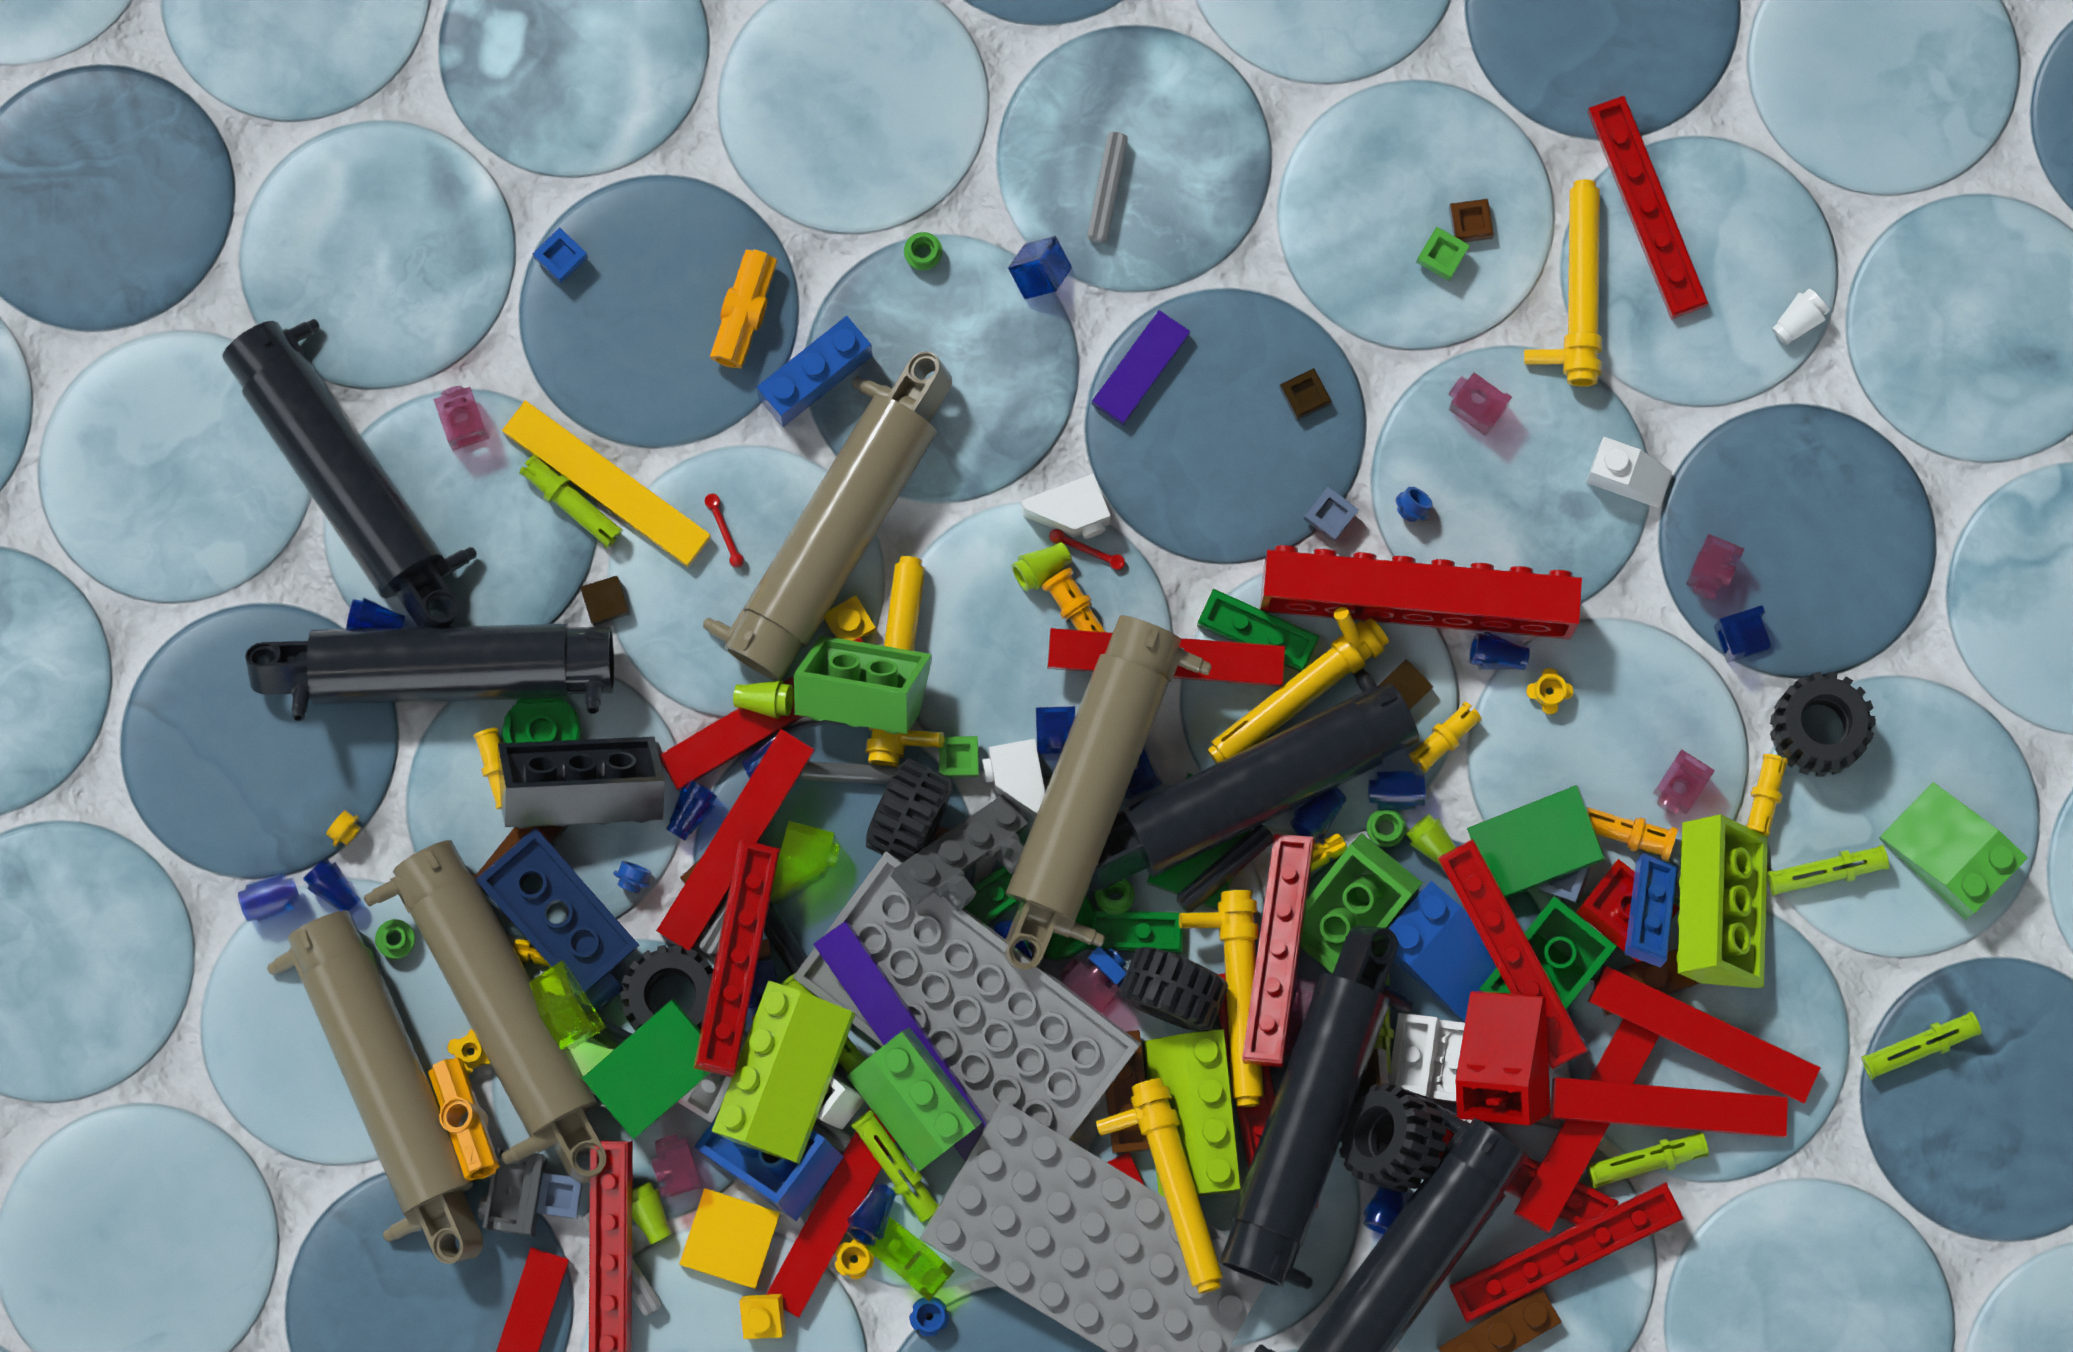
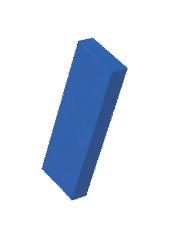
[1625,853,1678,968]

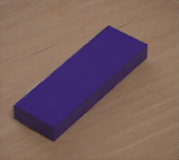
[1092,310,1190,426]

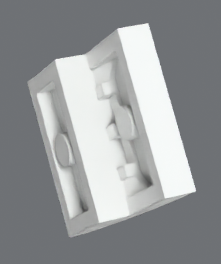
[1389,1013,1465,1103]

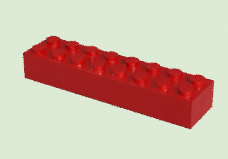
[1260,545,1582,640]

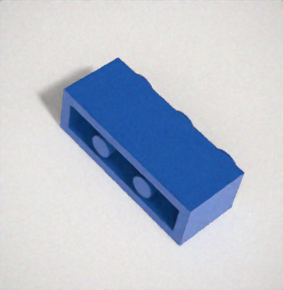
[756,316,873,427]

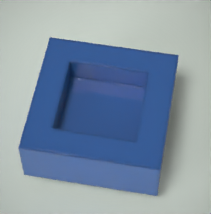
[532,227,588,283]
[1088,947,1127,990]

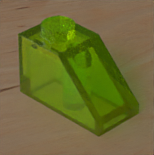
[770,821,841,904]
[529,960,606,1050]
[864,1214,955,1302]

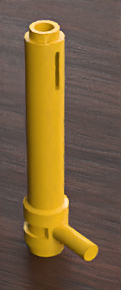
[1524,179,1602,387]
[865,556,944,767]
[1207,607,1389,764]
[1179,890,1264,1107]
[1096,1078,1223,1294]

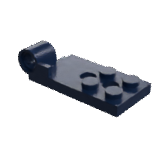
[476,827,640,1016]

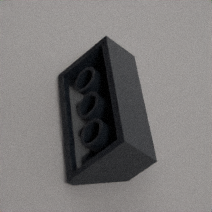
[498,736,665,828]

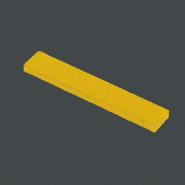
[502,400,711,568]

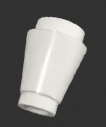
[1772,289,1830,345]

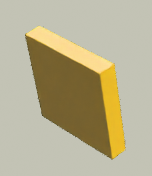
[679,1188,781,1290]

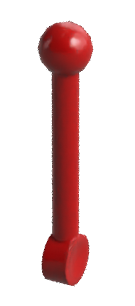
[704,493,744,568]
[1049,529,1125,571]

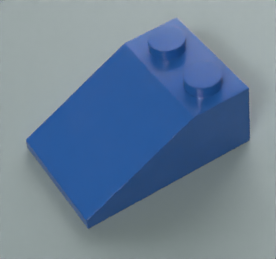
[1379,881,1497,1023]
[694,1116,844,1221]

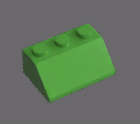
[794,635,932,734]
[846,1027,982,1171]

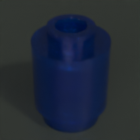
[1368,771,1426,811]
[238,873,300,922]

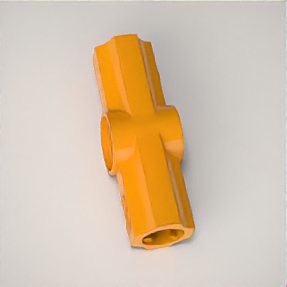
[710,249,778,369]
[428,1057,500,1181]

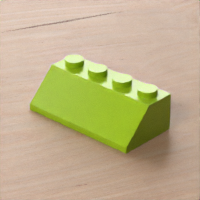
[1676,814,1768,988]
[712,981,856,1164]
[1143,1029,1240,1197]

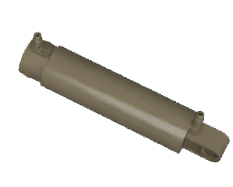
[703,351,952,681]
[1004,615,1212,970]
[364,840,606,1184]
[267,910,483,1264]

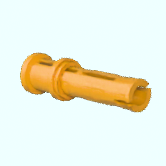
[1041,567,1106,632]
[1587,807,1678,862]

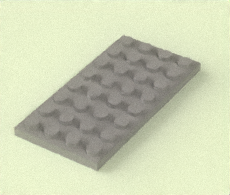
[793,851,1141,1140]
[919,1100,1266,1352]

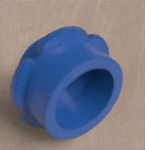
[1395,487,1433,522]
[613,861,651,893]
[909,1297,949,1337]

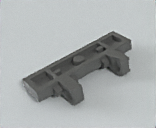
[890,794,1028,912]

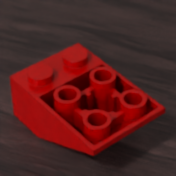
[1455,991,1551,1126]

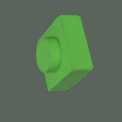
[1416,226,1470,281]
[939,736,979,778]

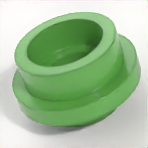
[904,232,942,271]
[1366,808,1406,848]
[1095,879,1135,915]
[375,919,415,959]

